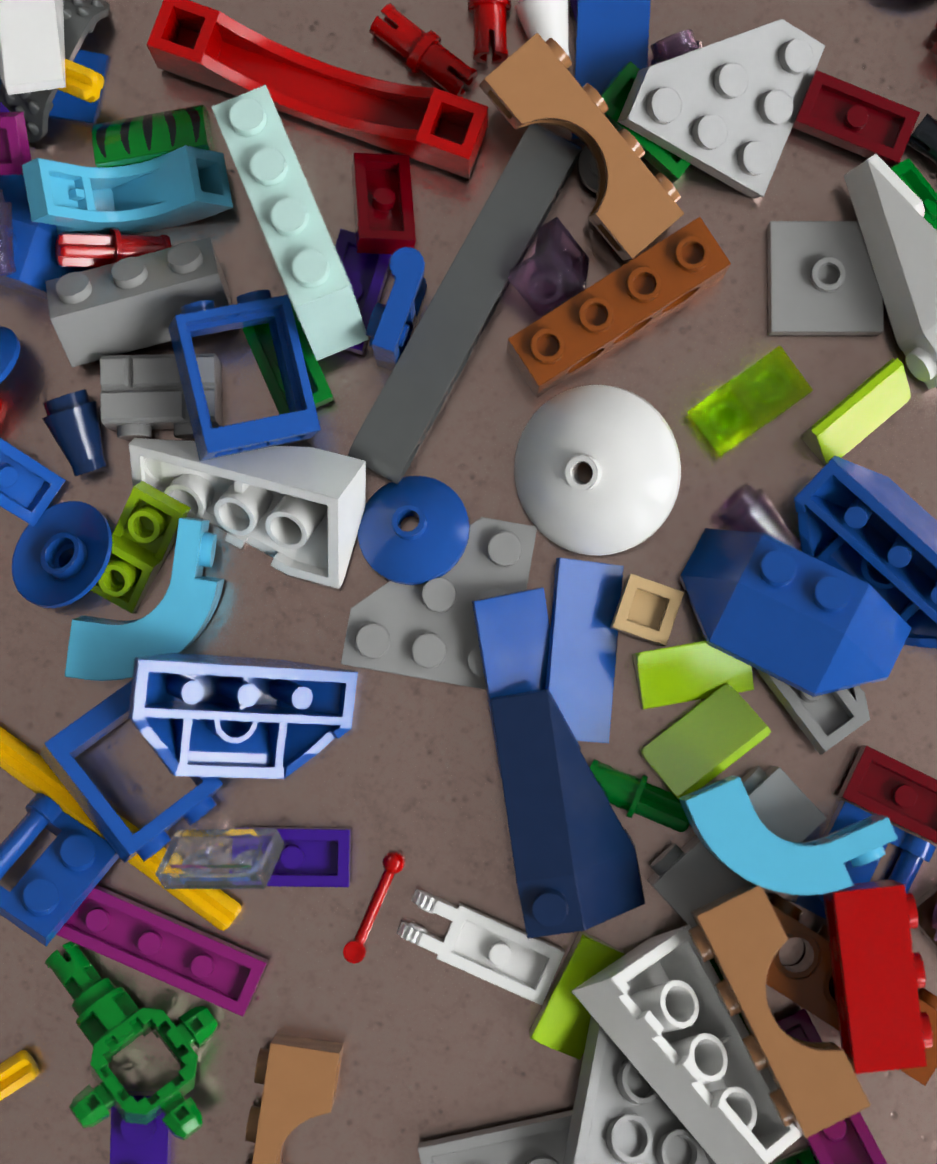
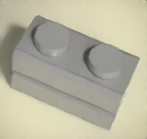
[100,353,222,440]

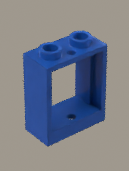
[168,290,321,461]
[40,680,223,863]

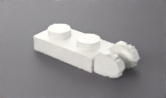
[397,889,565,1005]

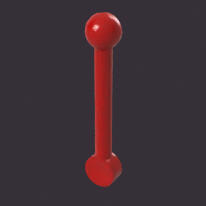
[343,851,405,964]

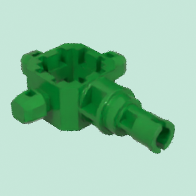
[45,941,218,1141]

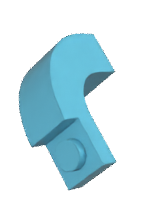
[22,145,233,235]
[64,517,224,681]
[678,775,898,895]

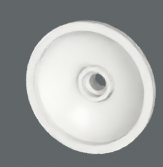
[514,385,681,556]

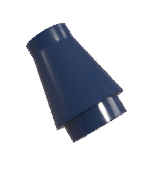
[42,389,107,477]

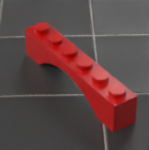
[147,0,488,179]

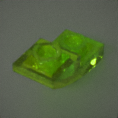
[687,345,814,457]

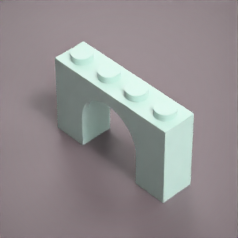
[212,85,369,361]

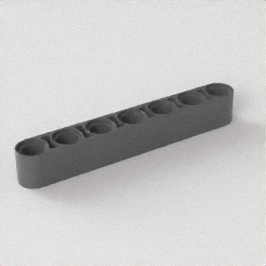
[348,124,582,484]

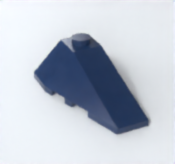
[491,689,645,939]

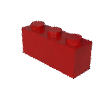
[823,879,933,1074]

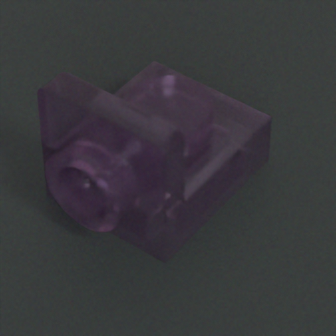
[508,217,589,317]

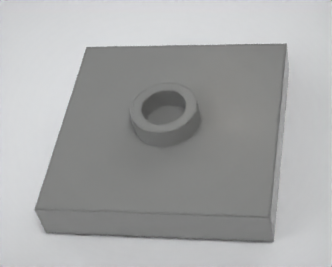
[767,221,884,335]

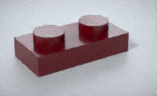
[792,70,920,168]
[352,153,416,254]
[838,745,937,844]

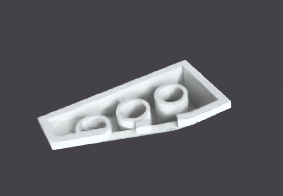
[0,0,66,95]
[844,153,937,390]
[129,438,366,589]

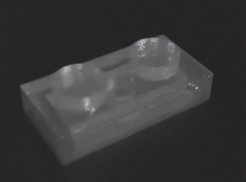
[155,828,285,889]

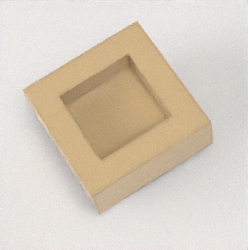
[610,574,684,646]

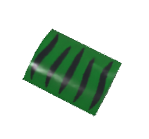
[92,105,214,167]

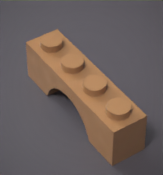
[479,32,685,260]
[688,882,871,1138]
[245,1033,344,1164]

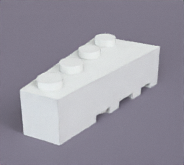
[571,924,803,1164]

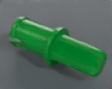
[590,759,690,832]

